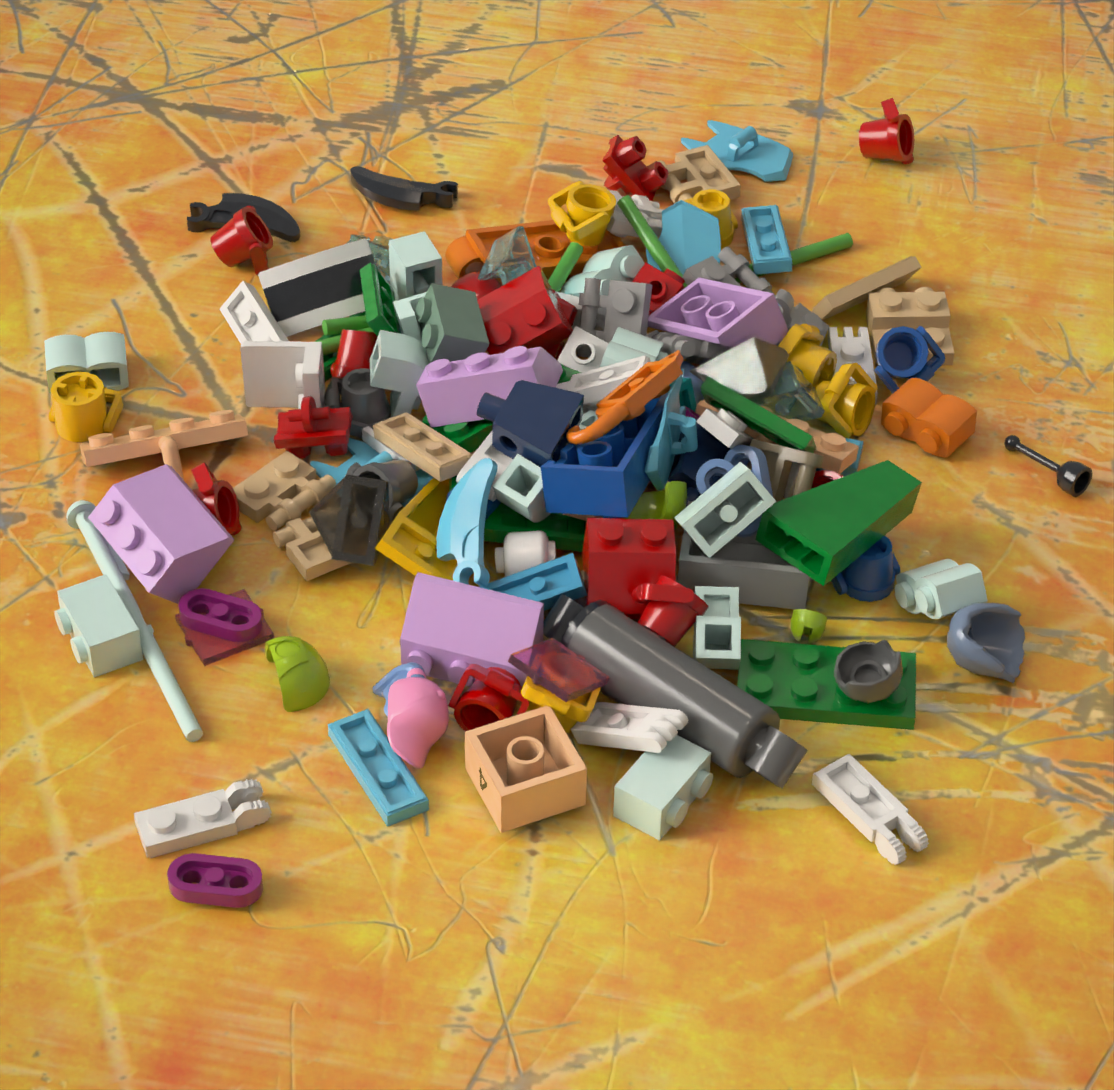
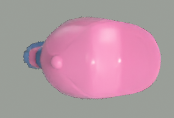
[372,662,449,769]

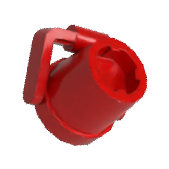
[859,98,915,164]
[210,206,273,275]
[330,329,378,378]
[191,462,242,535]
[632,575,709,647]
[448,664,531,732]

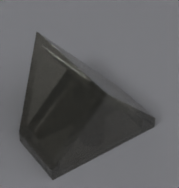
[690,337,789,403]
[309,474,390,566]

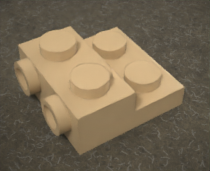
[866,287,954,367]

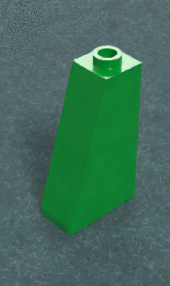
[755,460,922,586]

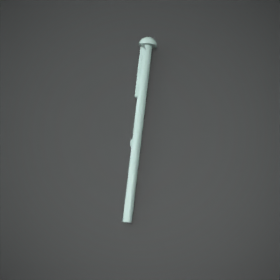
[66,500,203,742]

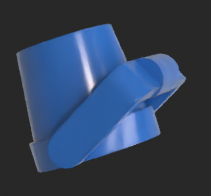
[874,326,945,394]
[831,536,900,602]

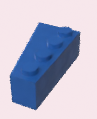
[540,393,669,518]

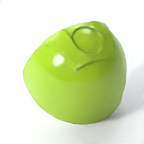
[623,481,687,530]
[265,636,330,712]

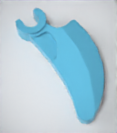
[436,458,498,587]

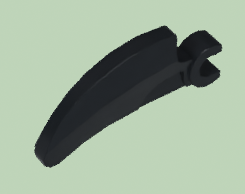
[350,166,458,211]
[187,193,300,242]

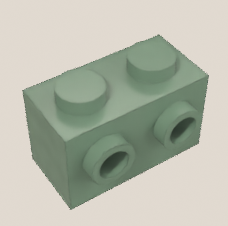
[415,283,489,363]

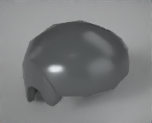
[834,640,903,704]

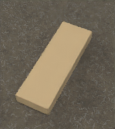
[811,256,921,321]
[373,412,473,482]

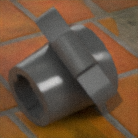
[324,368,391,438]
[345,459,418,532]

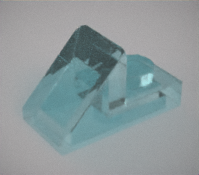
[478,226,537,285]

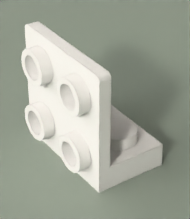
[240,341,326,409]

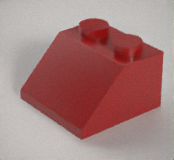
[477,266,573,355]
[582,518,676,619]

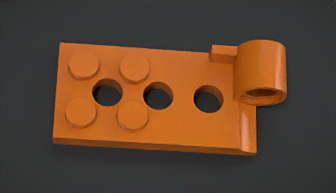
[445,220,625,284]

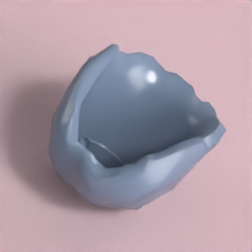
[947,603,1025,683]

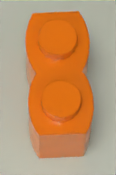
[881,378,977,458]

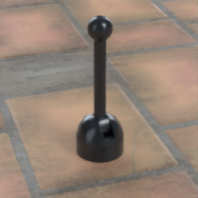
[1004,435,1093,497]

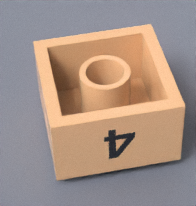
[465,706,587,833]

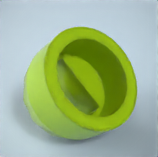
[790,609,827,644]

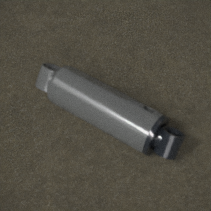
[543,594,808,789]

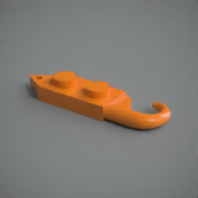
[566,350,684,445]

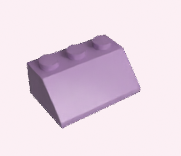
[648,277,789,355]
[416,346,563,427]
[88,464,234,604]
[400,572,544,687]

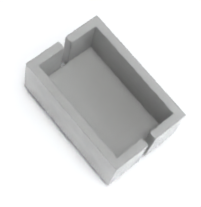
[678,501,809,609]

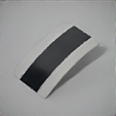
[258,239,376,337]

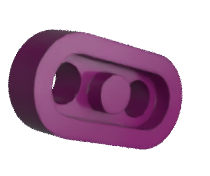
[178,588,263,643]
[167,853,263,908]

